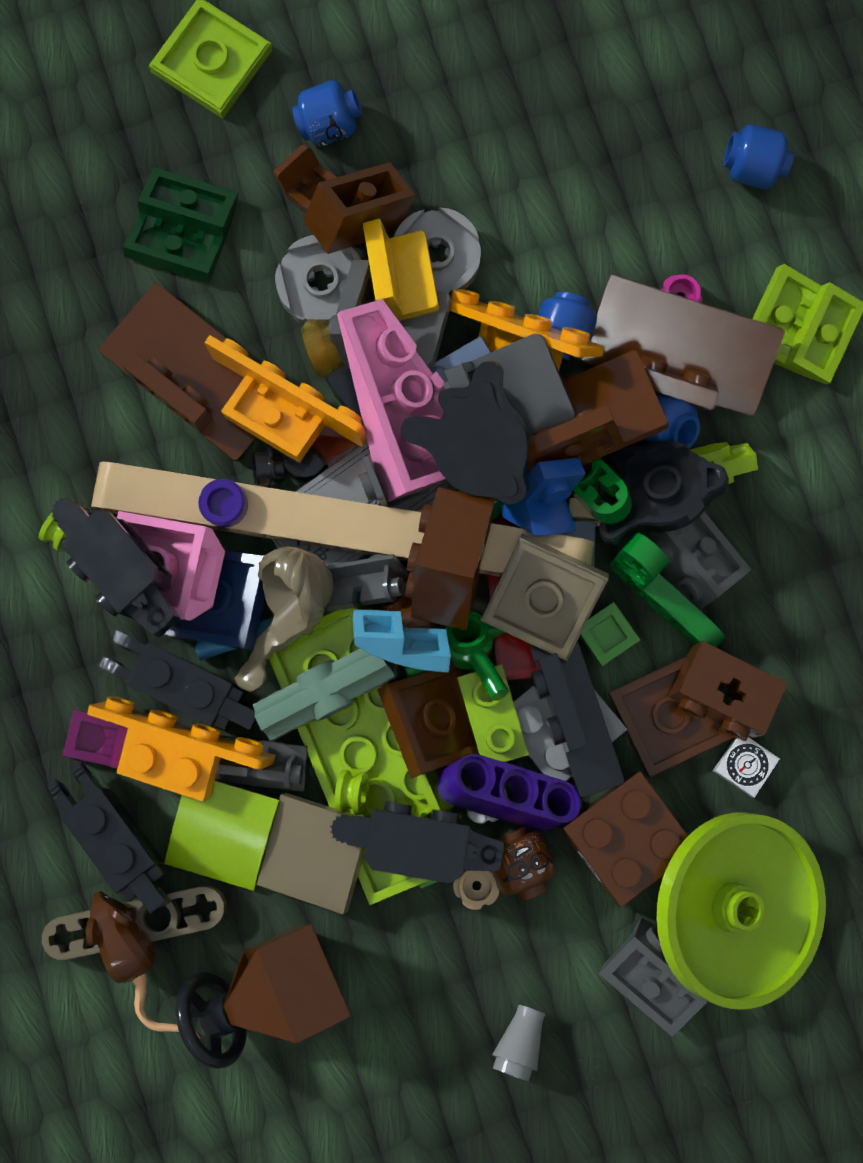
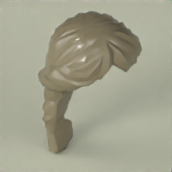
[234,546,334,693]

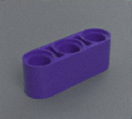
[437,754,581,831]

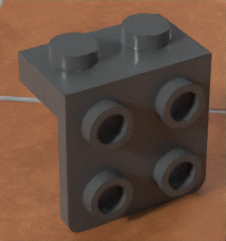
[328,260,451,370]
[443,333,576,436]

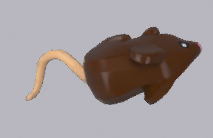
[86,891,201,1039]

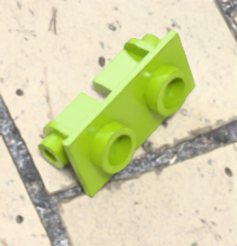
[457,665,529,762]

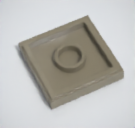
[481,534,609,661]
[257,793,365,915]

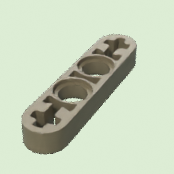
[42,886,227,960]

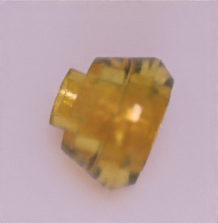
[301,319,343,379]

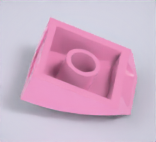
[97,511,225,621]

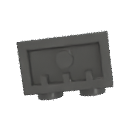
[646,512,752,610]
[599,918,708,1037]

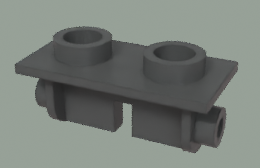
[324,554,409,613]
[215,735,308,792]

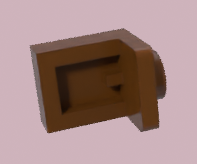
[273,144,337,214]

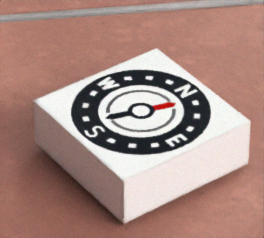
[713,737,780,798]

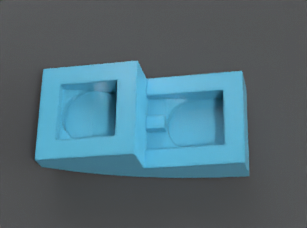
[352,609,451,673]

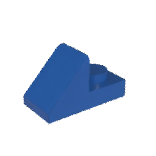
[500,458,586,536]

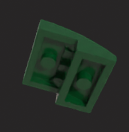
[123,167,238,283]

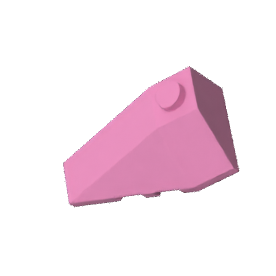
[337,299,447,502]

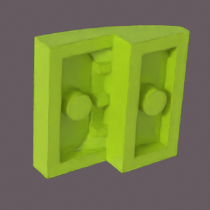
[752,264,863,384]
[164,780,279,891]

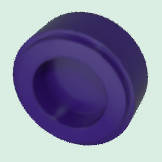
[198,479,248,528]

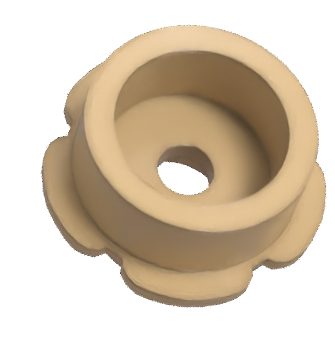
[453,870,499,910]

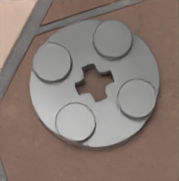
[394,208,481,295]
[275,235,361,327]

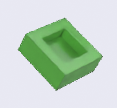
[579,602,640,667]

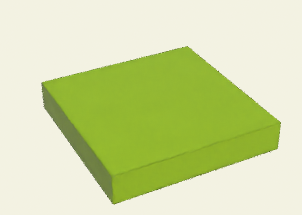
[149,0,273,119]

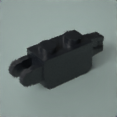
[51,497,180,638]
[99,631,257,731]
[47,760,171,914]
[330,801,504,884]

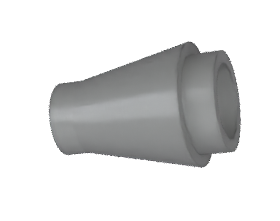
[492,1005,546,1082]

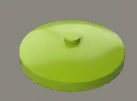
[657,812,826,1010]

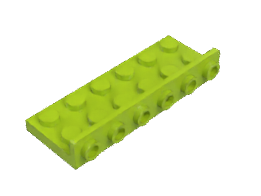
[269,603,455,905]

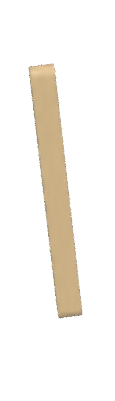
[91,462,595,577]

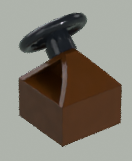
[176,924,351,1069]

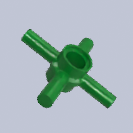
[401,611,509,701]

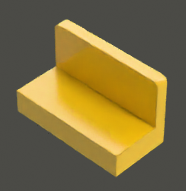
[363,218,440,321]

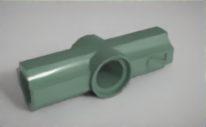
[253,648,398,741]

